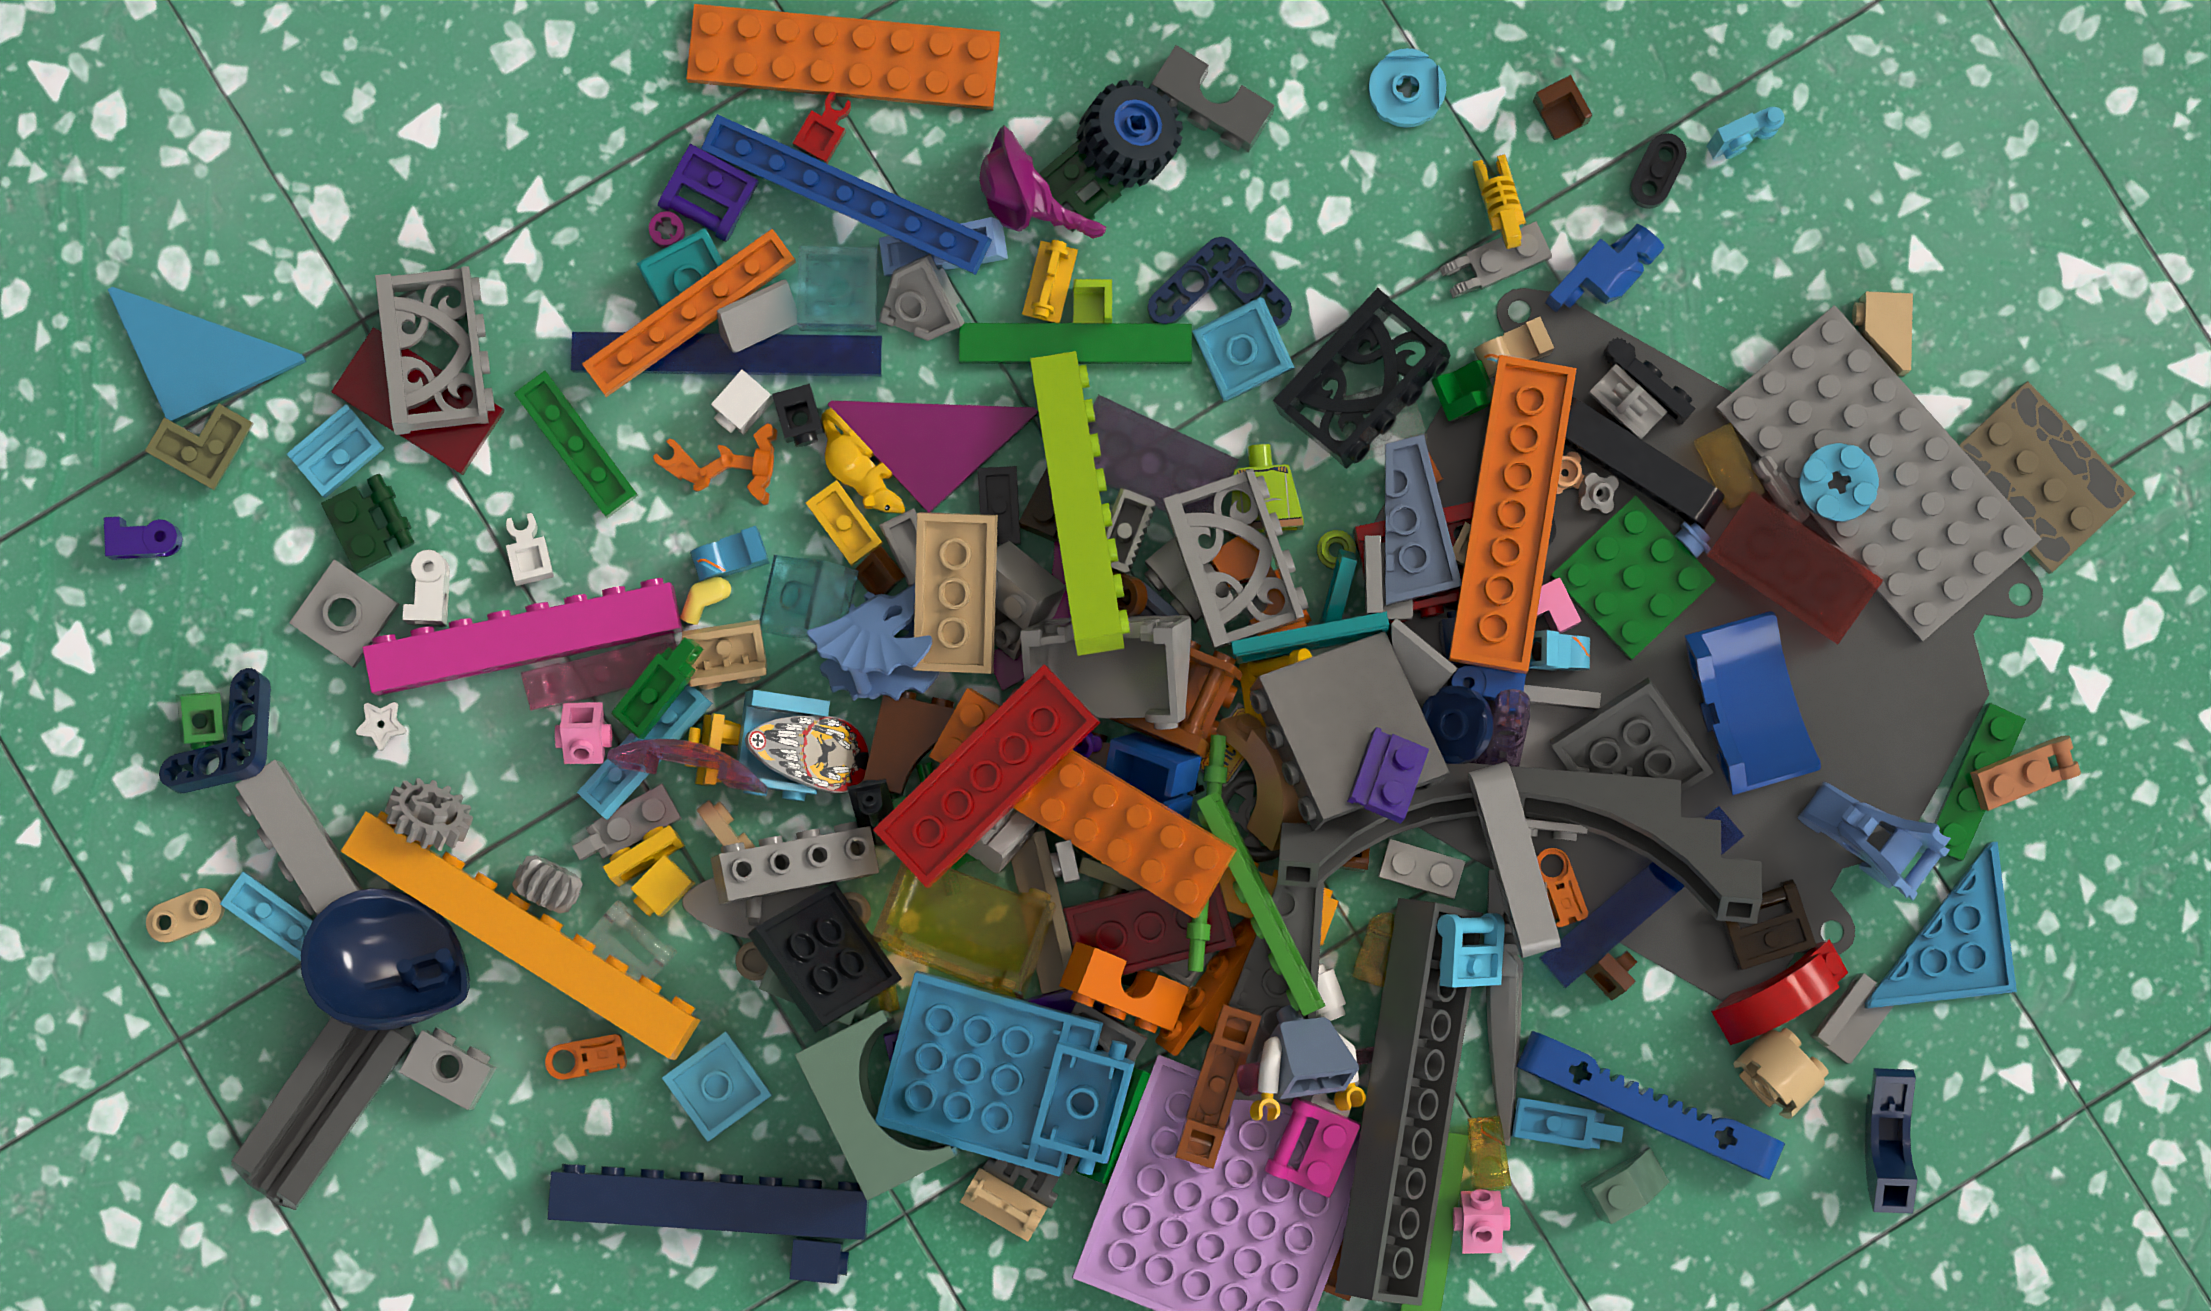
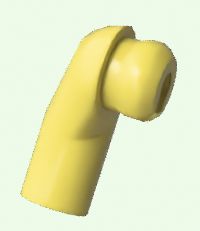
[680,577,731,625]

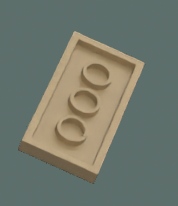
[913,512,998,674]

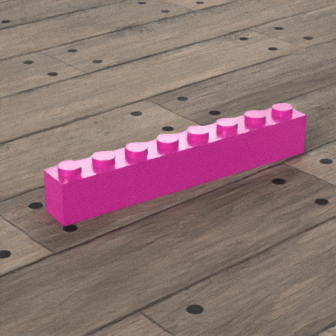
[363,578,683,696]

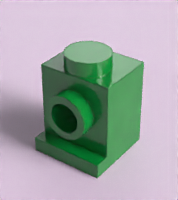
[176,691,224,750]

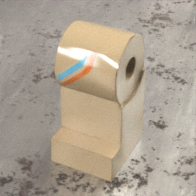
[1474,317,1554,378]

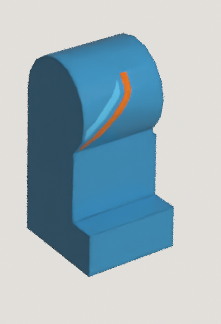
[690,526,770,581]

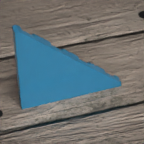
[107,287,307,423]
[1865,842,2017,1008]

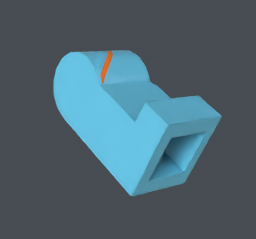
[1529,630,1590,671]

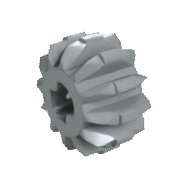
[512,855,583,913]

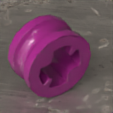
[649,211,685,249]

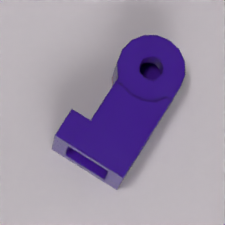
[104,516,183,560]

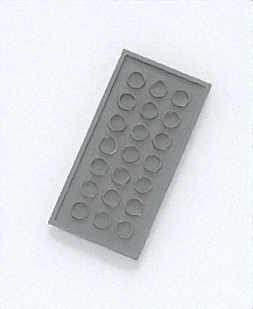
[1716,305,2042,642]

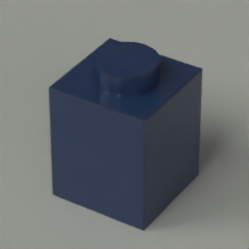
[789,1238,849,1284]

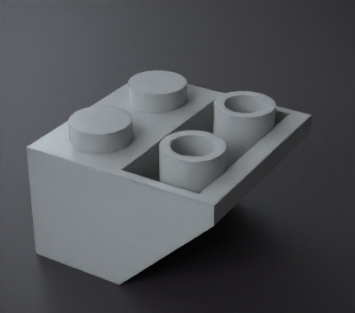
[994,541,1066,660]

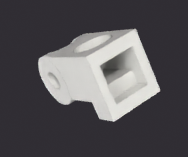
[402,550,450,626]

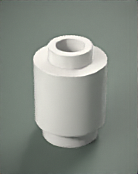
[1316,963,1346,1021]

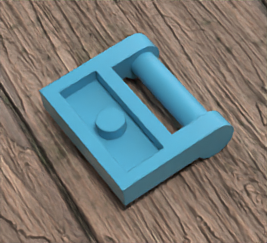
[1437,913,1505,987]

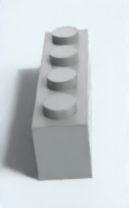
[235,760,363,915]

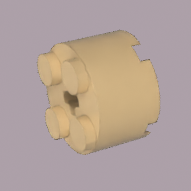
[1733,1028,1829,1119]

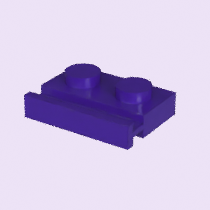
[1347,727,1429,824]

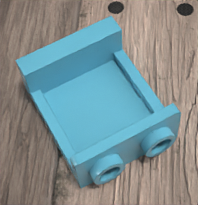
[733,690,830,801]

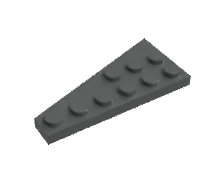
[1191,881,1324,1103]

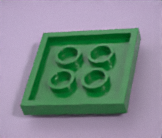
[1550,495,1716,661]

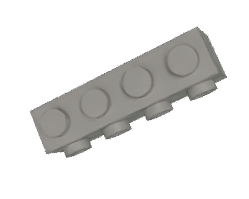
[710,822,879,905]

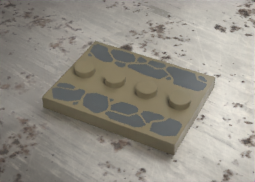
[1959,381,2136,574]

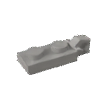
[572,784,682,861]

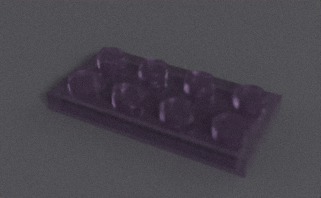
[1088,394,1239,514]

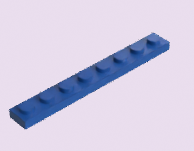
[701,114,992,275]

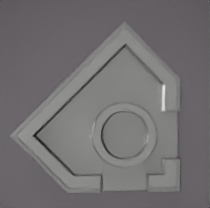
[878,254,965,341]

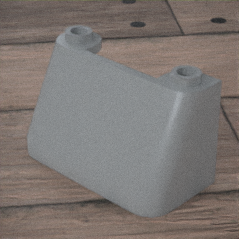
[1020,615,1192,730]

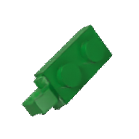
[611,637,704,739]

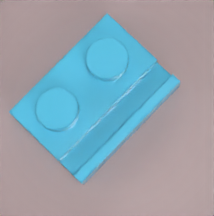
[287,404,385,498]

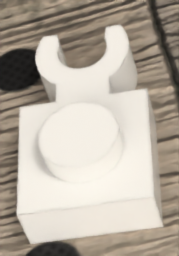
[506,513,554,586]

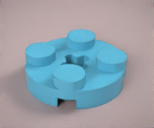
[1368,48,1446,128]
[1798,443,1879,522]

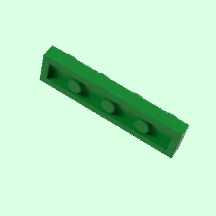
[514,371,639,518]
[1934,703,2026,861]

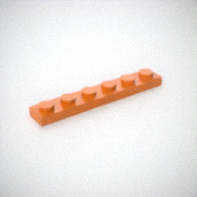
[582,229,796,398]

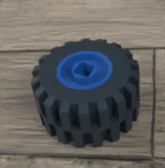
[1076,80,1183,188]

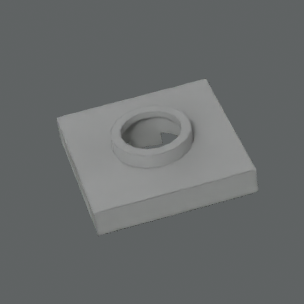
[289,559,400,668]

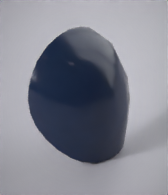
[301,888,470,1031]

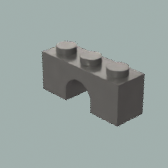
[1151,45,1275,152]

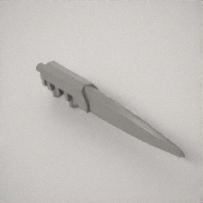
[1486,870,1547,1146]

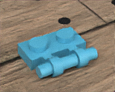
[1706,107,1785,160]

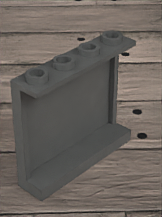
[1250,631,1450,831]

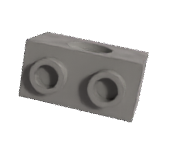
[399,1027,496,1110]

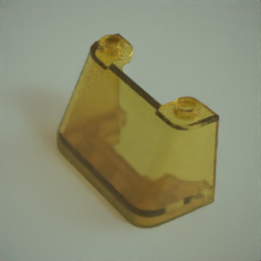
[872,862,1056,1000]

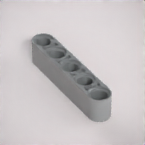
[1468,761,1561,958]

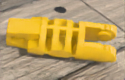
[1472,154,1526,249]

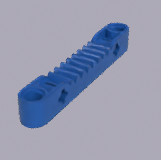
[1516,1031,1785,1180]

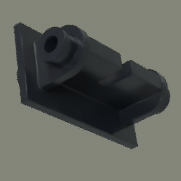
[847,779,894,846]

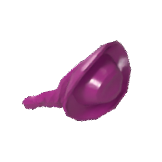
[979,125,1106,239]

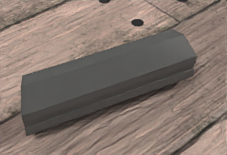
[231,1017,416,1210]

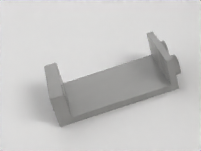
[1511,685,1601,841]

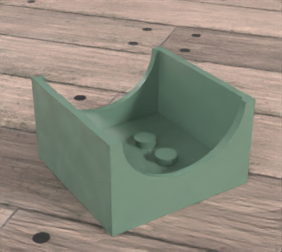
[794,1010,960,1201]

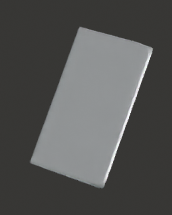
[717,279,800,353]

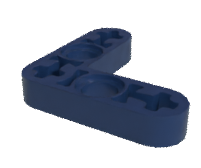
[1148,237,1292,329]
[159,668,271,793]

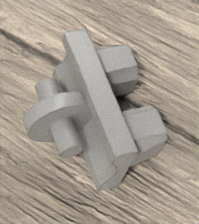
[1588,364,1667,439]

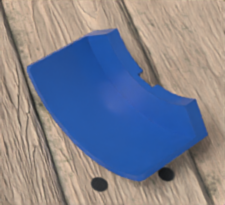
[1685,611,1821,795]

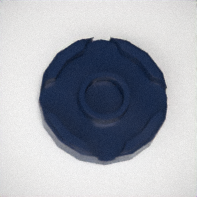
[1421,686,1493,764]

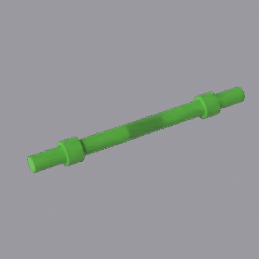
[1186,735,1228,972]

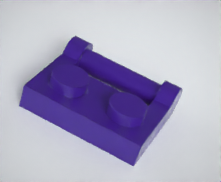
[658,144,759,242]

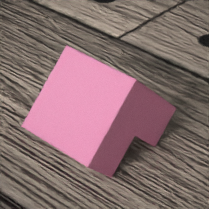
[1537,577,1581,634]

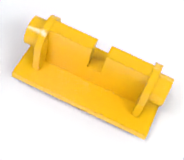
[1022,240,1078,323]

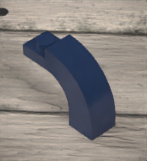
[1865,1068,1918,1214]

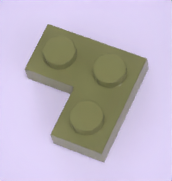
[145,403,254,491]

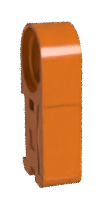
[1536,848,1588,928]
[545,1034,627,1080]

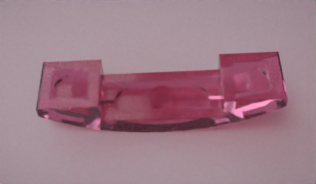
[521,633,677,711]
[607,739,767,794]

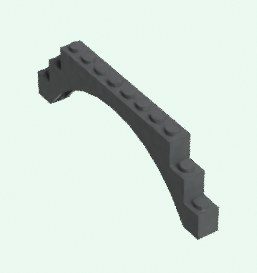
[1277,763,1762,924]

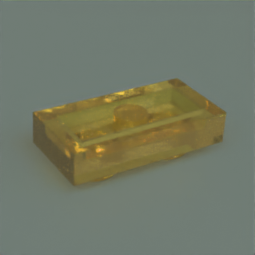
[1694,423,1765,511]

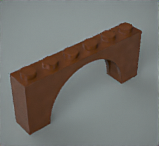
[864,691,1110,796]

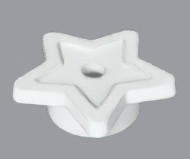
[356,702,407,751]

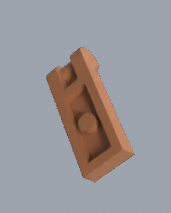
[1970,736,2081,811]

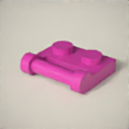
[1264,1097,1361,1198]

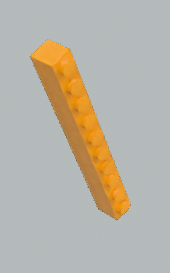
[341,811,701,1060]

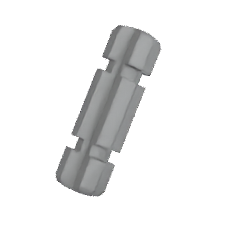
[1751,455,1810,525]

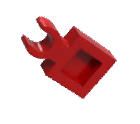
[792,92,851,164]

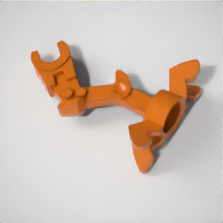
[653,423,778,505]

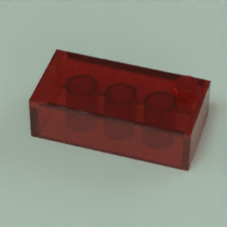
[1707,489,1884,645]

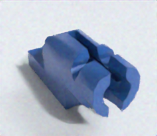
[1545,224,1664,313]

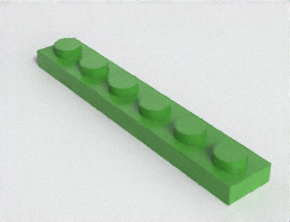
[1197,793,1326,1016]

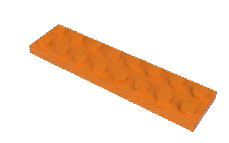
[686,4,1001,110]
[1448,355,1577,674]
[929,688,1237,919]

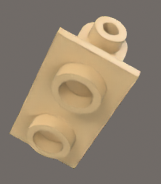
[960,1168,1048,1242]

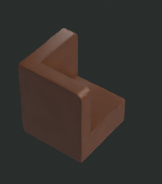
[1533,75,1592,140]

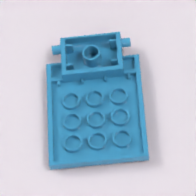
[875,971,1135,1177]

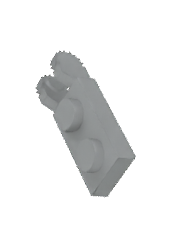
[1439,221,1552,298]

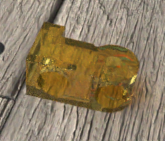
[1350,912,1394,988]
[1467,1115,1512,1191]

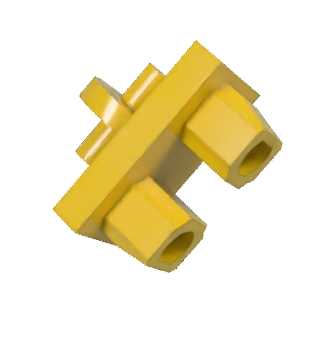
[676,713,741,786]

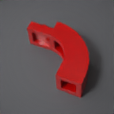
[1711,939,1848,1045]

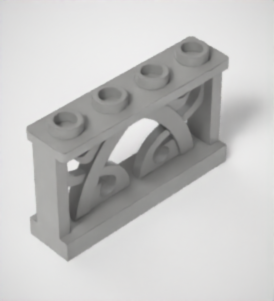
[375,266,495,435]
[1163,468,1309,651]

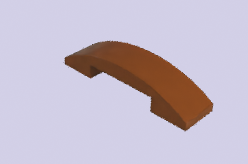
[1175,1004,1261,1169]

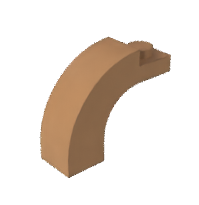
[1216,713,1308,851]

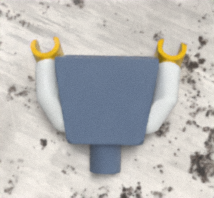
[1250,1005,1366,1121]

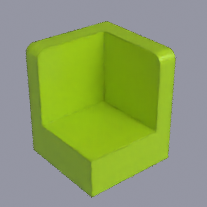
[1073,279,1112,323]

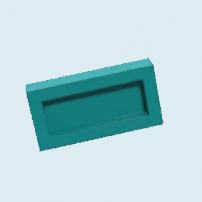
[1319,549,1357,624]

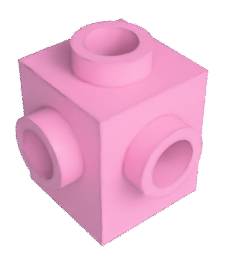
[555,702,613,765]
[1453,1189,1510,1254]

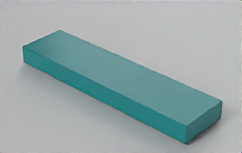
[1231,611,1389,664]

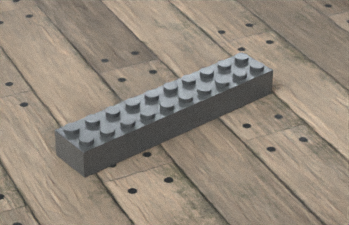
[1335,898,1483,1306]

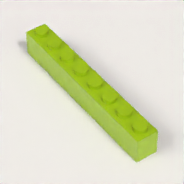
[1030,351,1130,656]

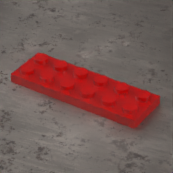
[873,664,1101,888]

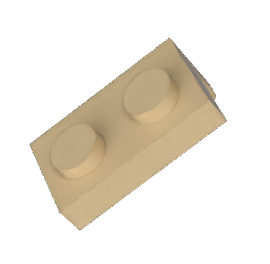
[682,620,767,690]

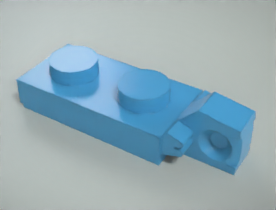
[1511,1097,1624,1149]

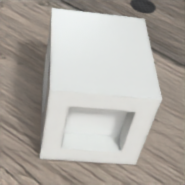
[711,370,774,435]

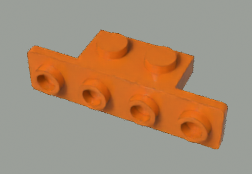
[1155,917,1256,1056]

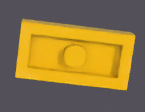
[805,480,883,567]
[603,825,685,887]

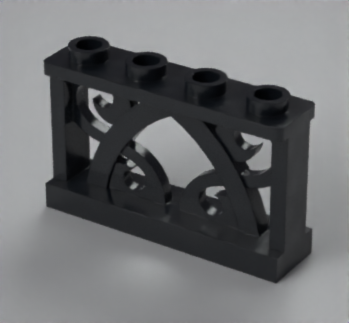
[1273,287,1451,469]

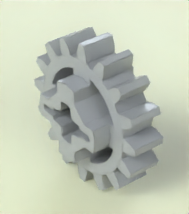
[385,778,473,851]

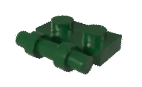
[1039,140,1124,232]
[321,474,415,574]

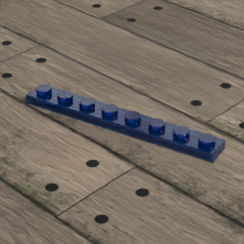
[571,332,883,376]

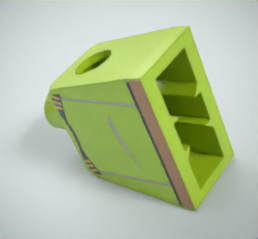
[1229,444,1304,536]

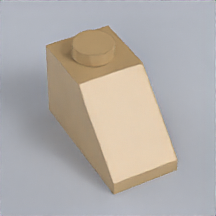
[1852,292,1913,377]

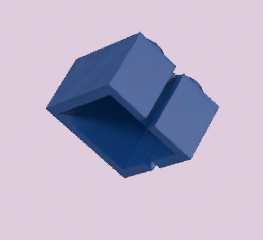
[1105,732,1202,820]

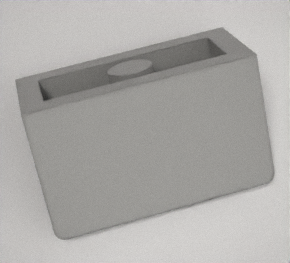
[1364,535,1413,621]
[1811,973,1893,1063]

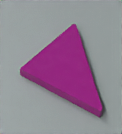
[827,400,1039,512]

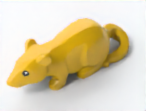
[821,407,905,514]

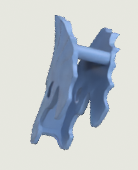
[807,583,939,701]
[1797,781,1951,901]

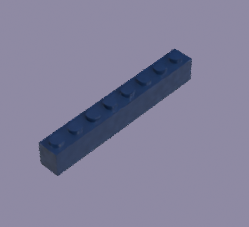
[547,1164,869,1240]

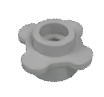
[1579,472,1619,513]

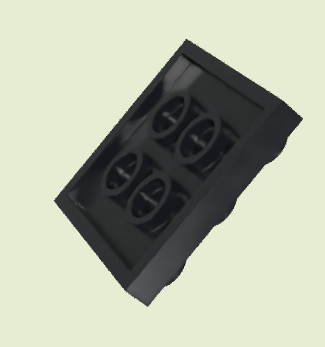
[748,882,902,1033]

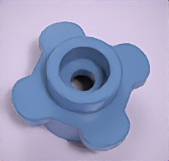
[1675,522,1711,558]

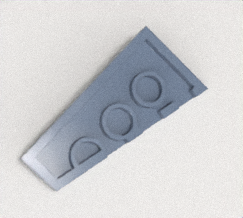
[1385,434,1461,606]

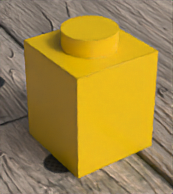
[631,855,696,917]

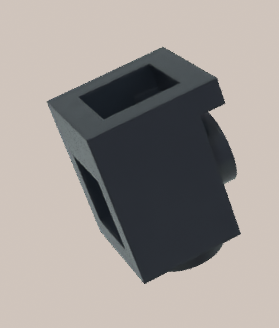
[772,383,824,447]

